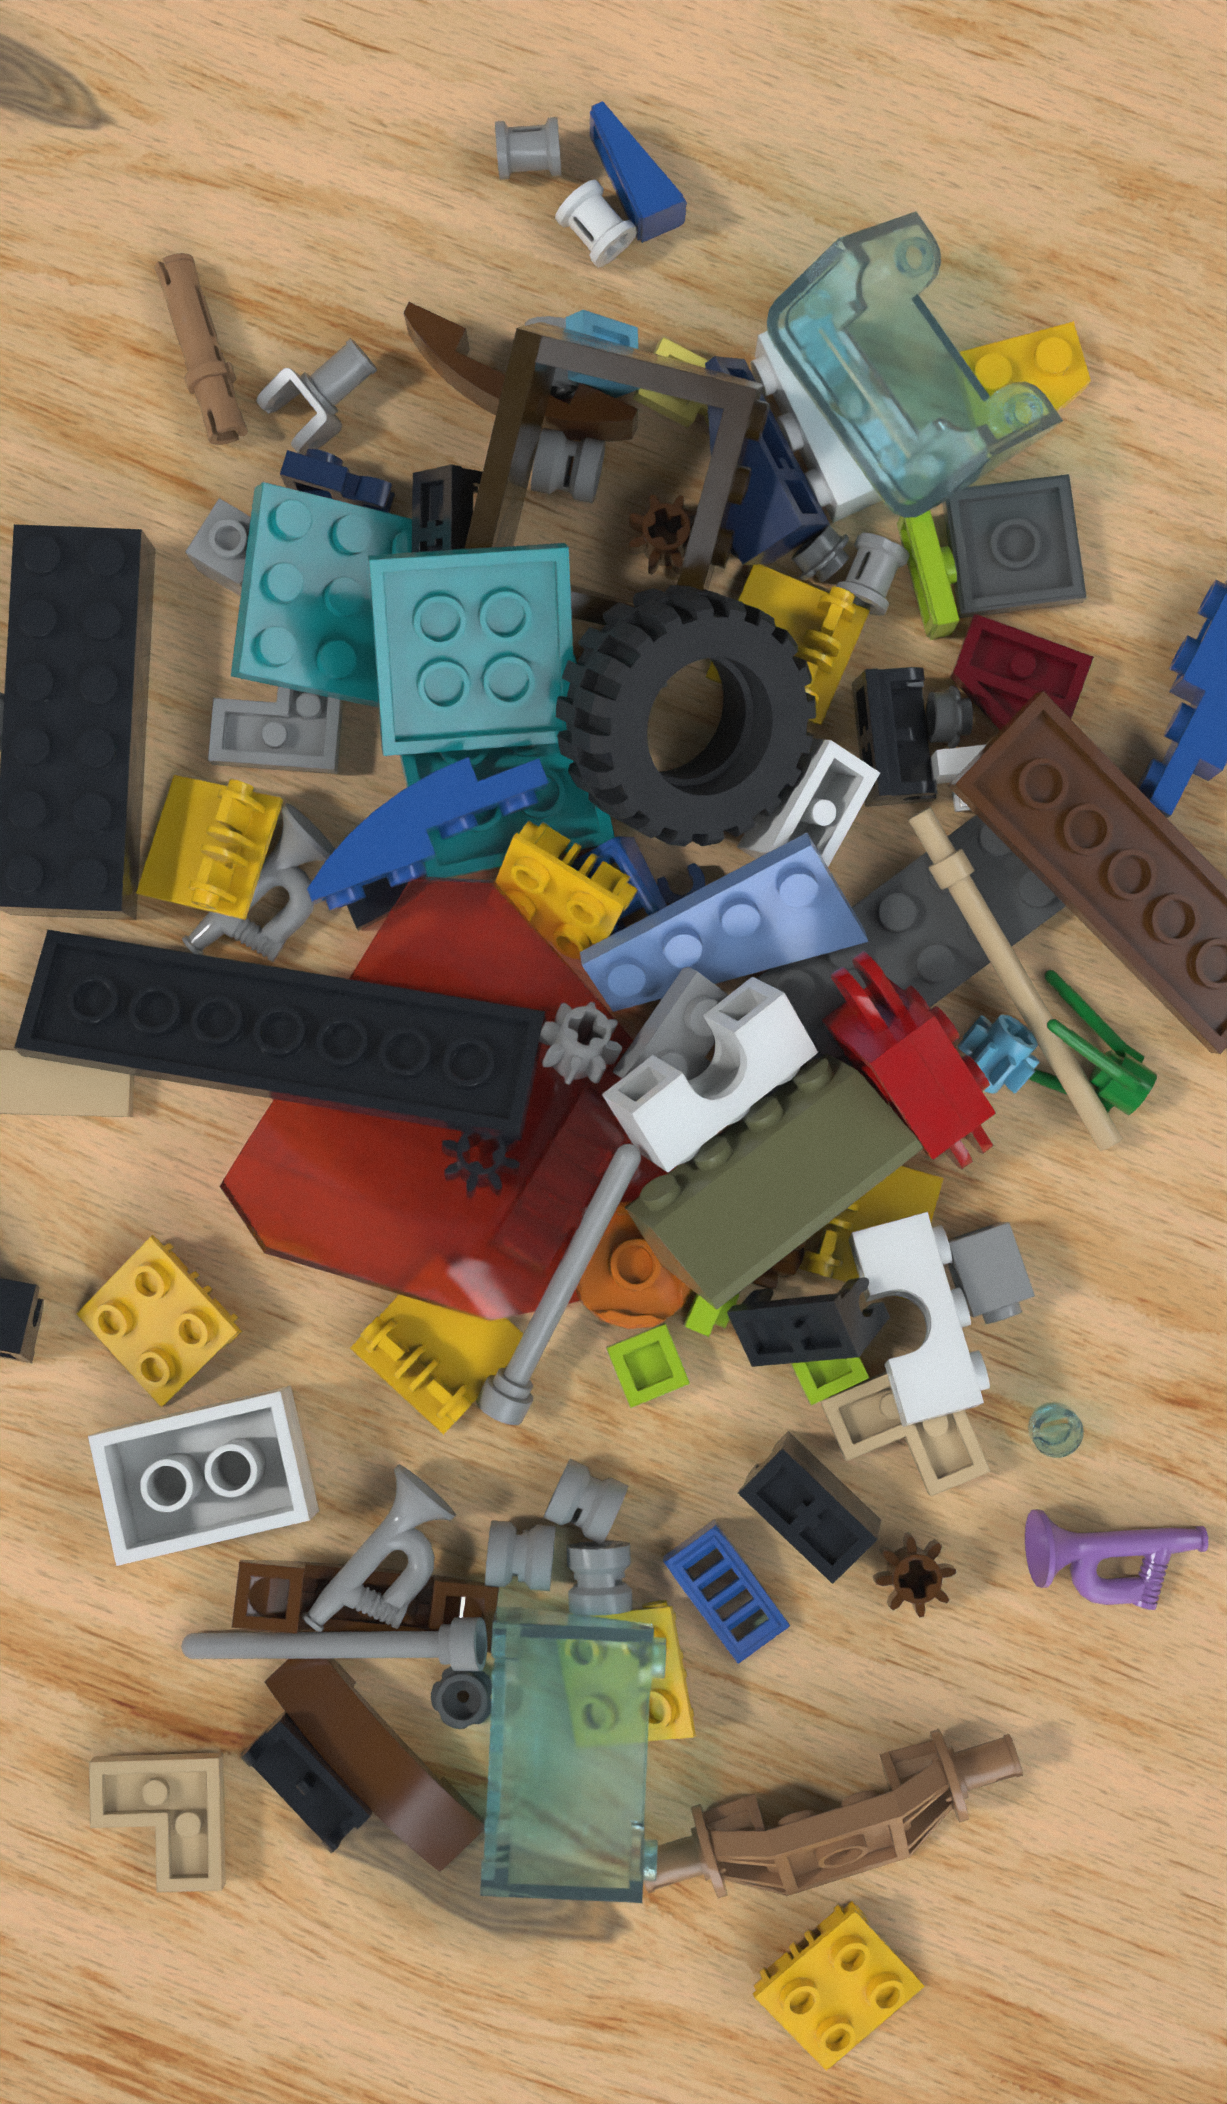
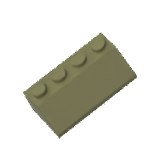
[625,1053,923,1310]

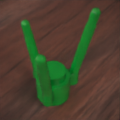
[1028,970,1157,1115]

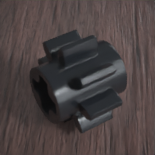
[442,1131,520,1199]

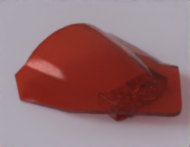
[219,876,678,1321]

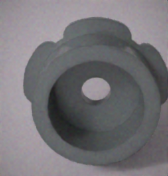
[791,525,849,582]
[925,685,973,749]
[431,1666,494,1729]

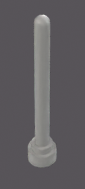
[476,1144,641,1425]
[181,1617,487,1671]

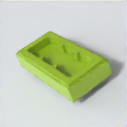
[897,499,960,640]

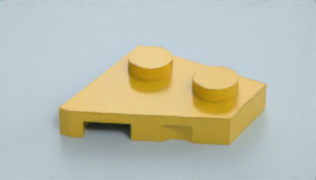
[950,321,1091,475]

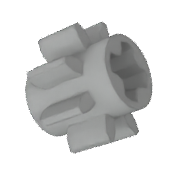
[540,1002,622,1085]

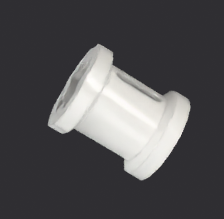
[555,180,637,267]

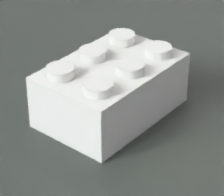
[88,1386,319,1566]

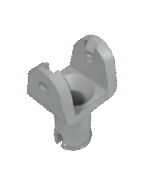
[256,338,377,455]

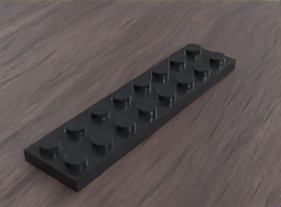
[14,929,547,1141]

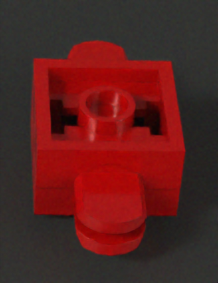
[822,951,996,1170]

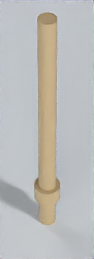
[908,807,1122,1151]

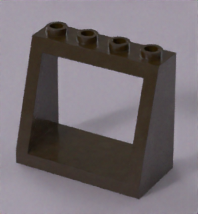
[465,322,770,625]

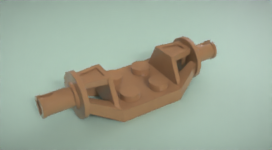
[636,1729,1023,1898]

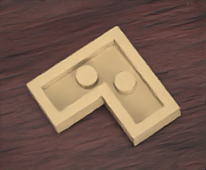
[820,1372,991,1496]
[89,1753,226,1893]

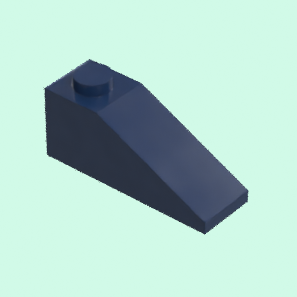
[705,356,830,565]

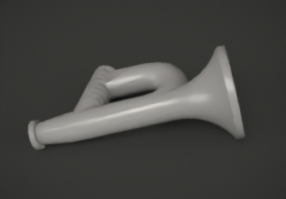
[182,803,335,962]
[301,1464,456,1632]

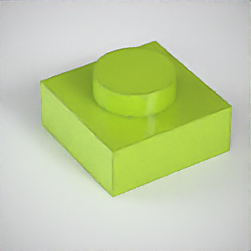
[684,1293,740,1337]
[606,1323,690,1408]
[790,1357,869,1405]

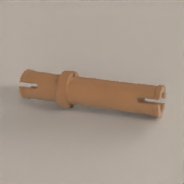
[154,253,248,445]

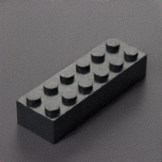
[0,524,156,920]

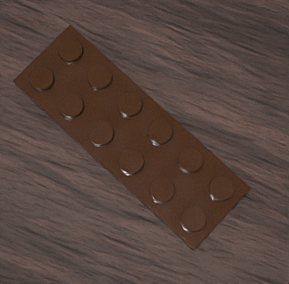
[948,691,1227,1054]

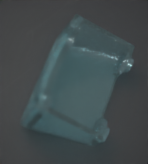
[767,211,1063,518]
[480,1606,666,1903]

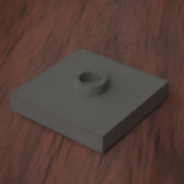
[941,474,1087,619]

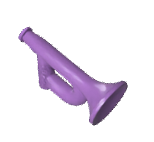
[1025,1509,1208,1610]

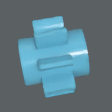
[957,1014,1040,1094]

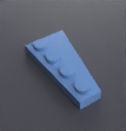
[580,833,869,1012]

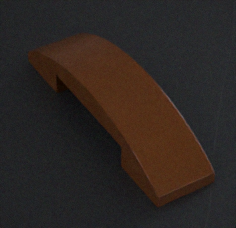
[404,302,638,442]
[232,1560,499,1653]
[265,1658,488,1872]

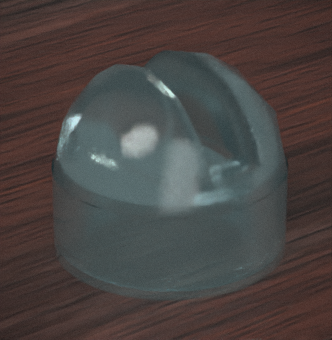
[1028,1402,1084,1458]

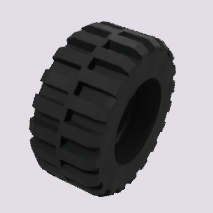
[556,585,816,847]

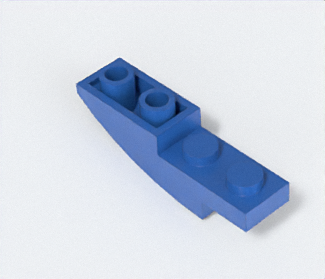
[1137,580,1227,818]
[307,757,549,911]

